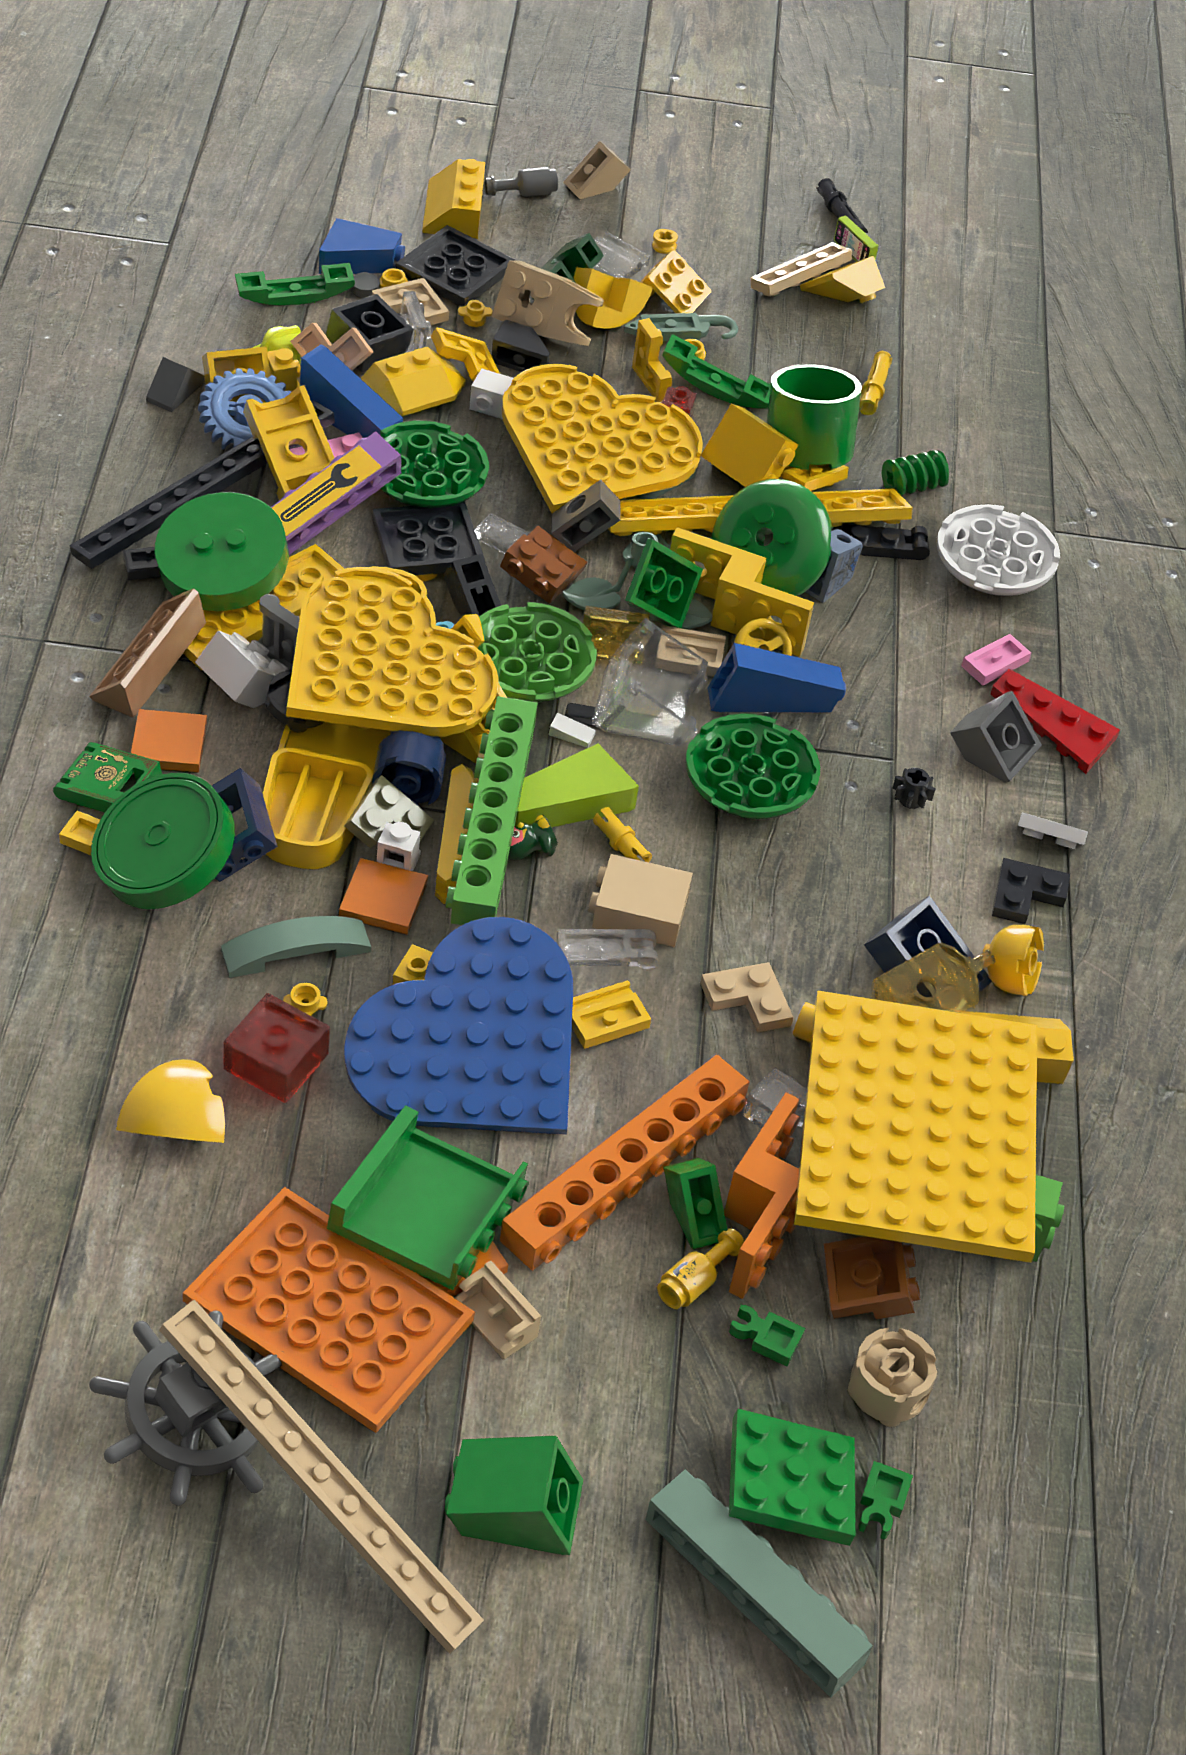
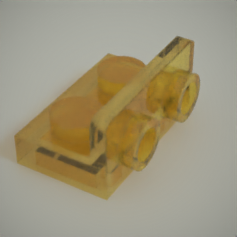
[583,606,650,664]

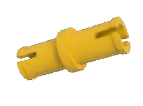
[593,807,652,863]

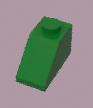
[663,1158,727,1249]

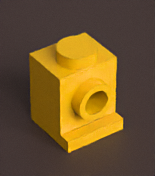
[267,348,301,392]

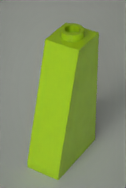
[515,743,639,827]

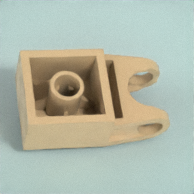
[491,260,604,346]

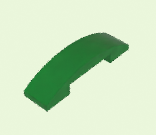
[235,263,355,305]
[662,334,770,408]

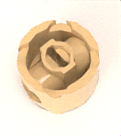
[848,1328,937,1427]

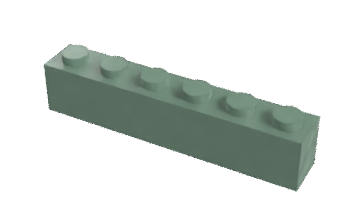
[645,1469,873,1697]

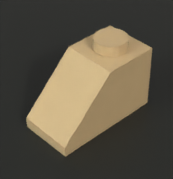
[563,141,631,199]

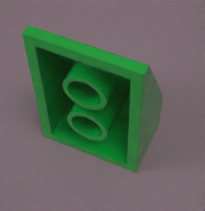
[625,538,703,628]

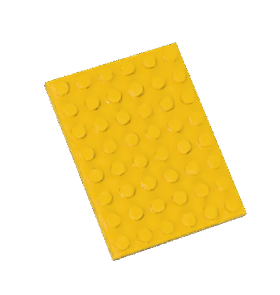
[794,991,1037,1263]

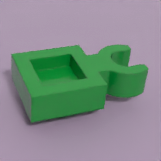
[729,1305,806,1367]
[858,1461,913,1540]

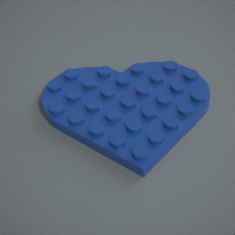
[344,917,573,1135]

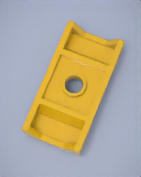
[243,385,335,501]

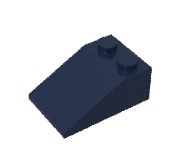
[864,895,992,1012]

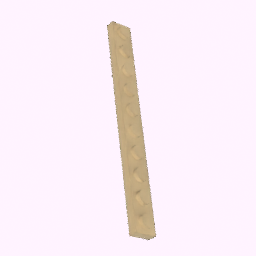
[159,1300,484,1654]

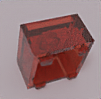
[223,993,330,1104]

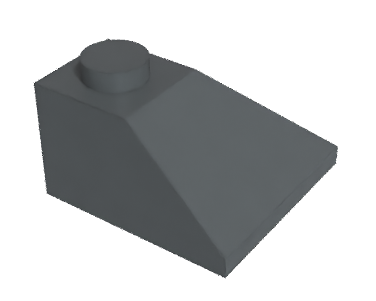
[950,691,1042,782]

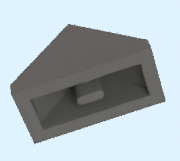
[146,357,205,412]

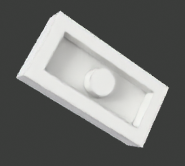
[1018,812,1088,849]

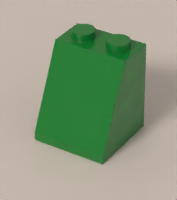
[445,1436,583,1555]

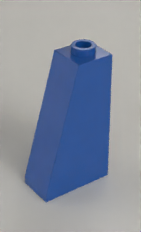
[300,344,403,438]
[707,643,846,712]

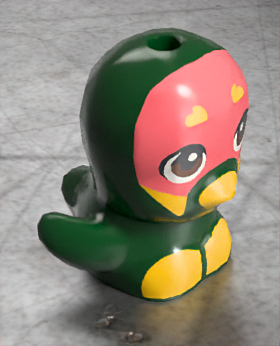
[508,814,558,861]

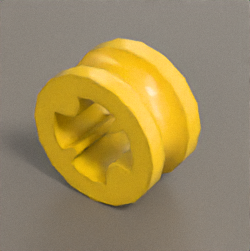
[652,229,678,254]

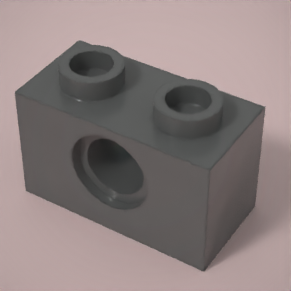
[551,479,620,552]

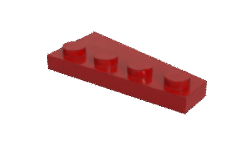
[990,669,1120,774]

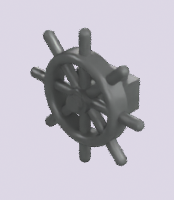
[89,1310,283,1506]

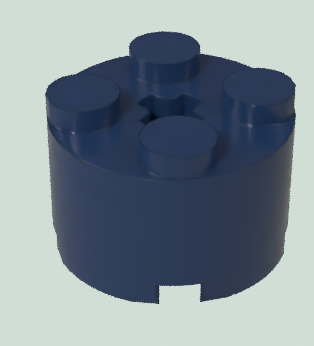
[372,730,446,806]

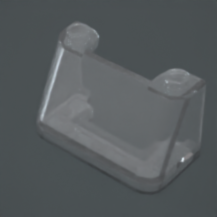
[592,618,708,747]

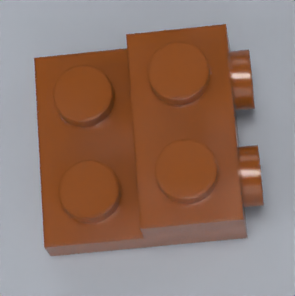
[500,526,588,604]
[824,1236,921,1320]

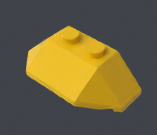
[360,347,466,416]

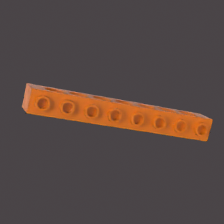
[500,1054,750,1271]

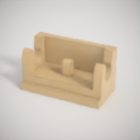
[455,1260,541,1360]

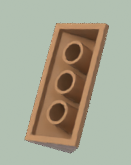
[89,588,206,718]

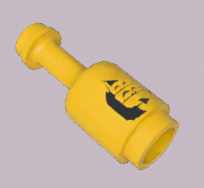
[657,1228,744,1309]

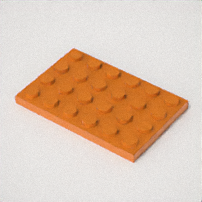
[183,1187,475,1433]

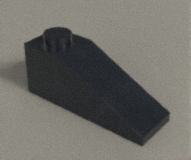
[443,554,501,617]

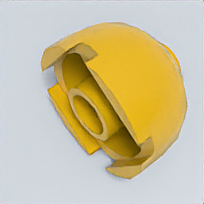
[982,925,1044,996]

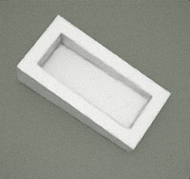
[549,713,596,748]

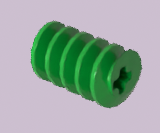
[881,450,949,496]

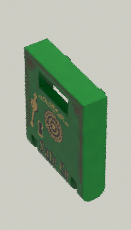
[53,742,162,813]

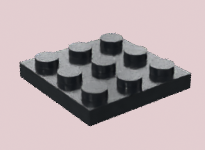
[396,225,515,307]
[372,501,485,576]

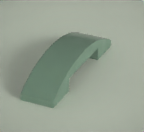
[221,916,371,978]

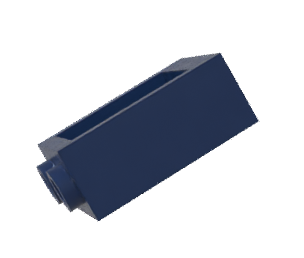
[212,768,278,882]

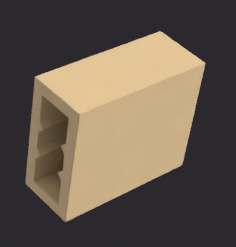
[588,854,693,947]

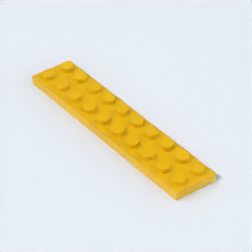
[608,489,913,536]

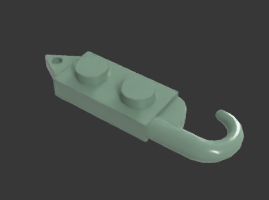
[624,313,738,341]

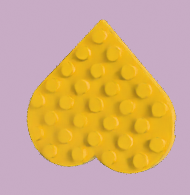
[502,364,703,514]
[286,567,498,737]

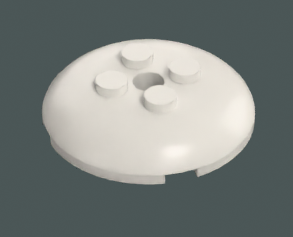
[936,505,1060,596]

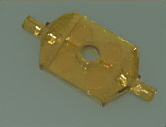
[871,943,996,1013]

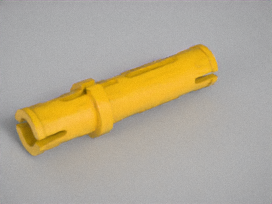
[859,351,892,415]

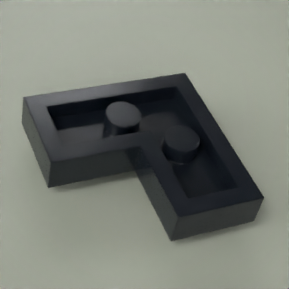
[992,858,1070,924]

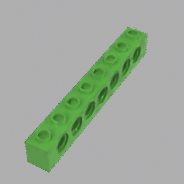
[446,696,538,925]

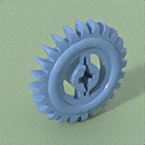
[198,368,291,450]

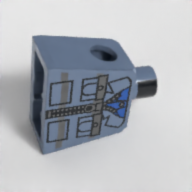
[805,529,863,603]

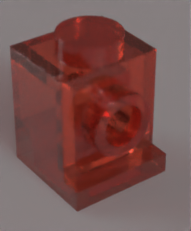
[662,386,697,418]

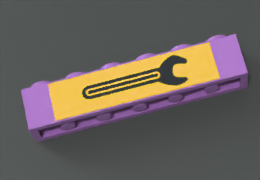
[271,432,401,555]

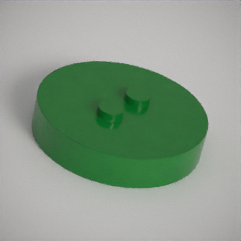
[155,492,289,611]
[91,773,235,909]

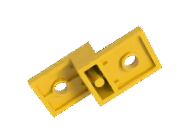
[670,527,814,657]

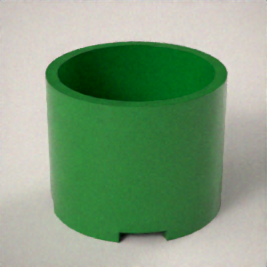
[767,365,862,470]

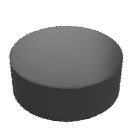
[351,272,380,298]

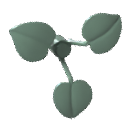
[563,532,712,629]

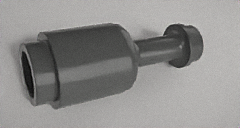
[484,167,558,197]

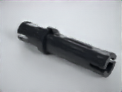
[816,178,868,233]

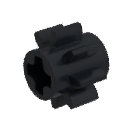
[892,768,936,809]

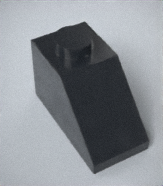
[491,320,550,372]

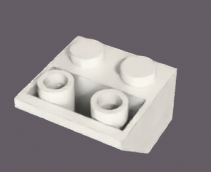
[195,630,288,708]

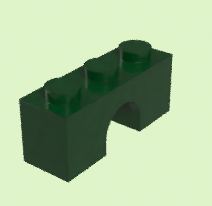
[530,233,604,300]

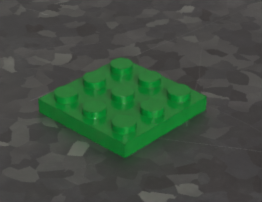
[729,1409,855,1546]

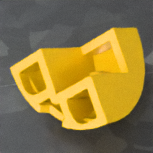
[574,267,653,329]
[116,1059,225,1143]

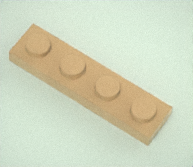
[750,242,852,296]

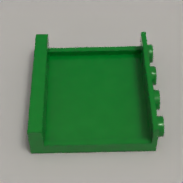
[327,1105,529,1290]

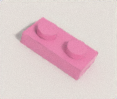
[961,634,1031,685]

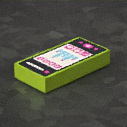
[834,215,879,262]

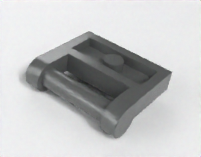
[259,594,300,670]

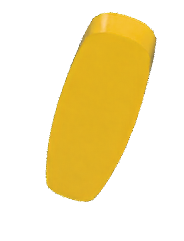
[263,566,427,869]

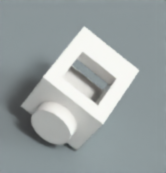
[377,822,421,871]

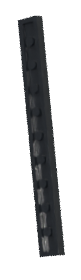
[70,400,335,569]

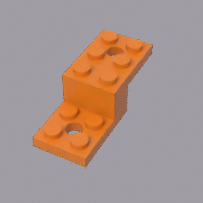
[724,1092,800,1299]

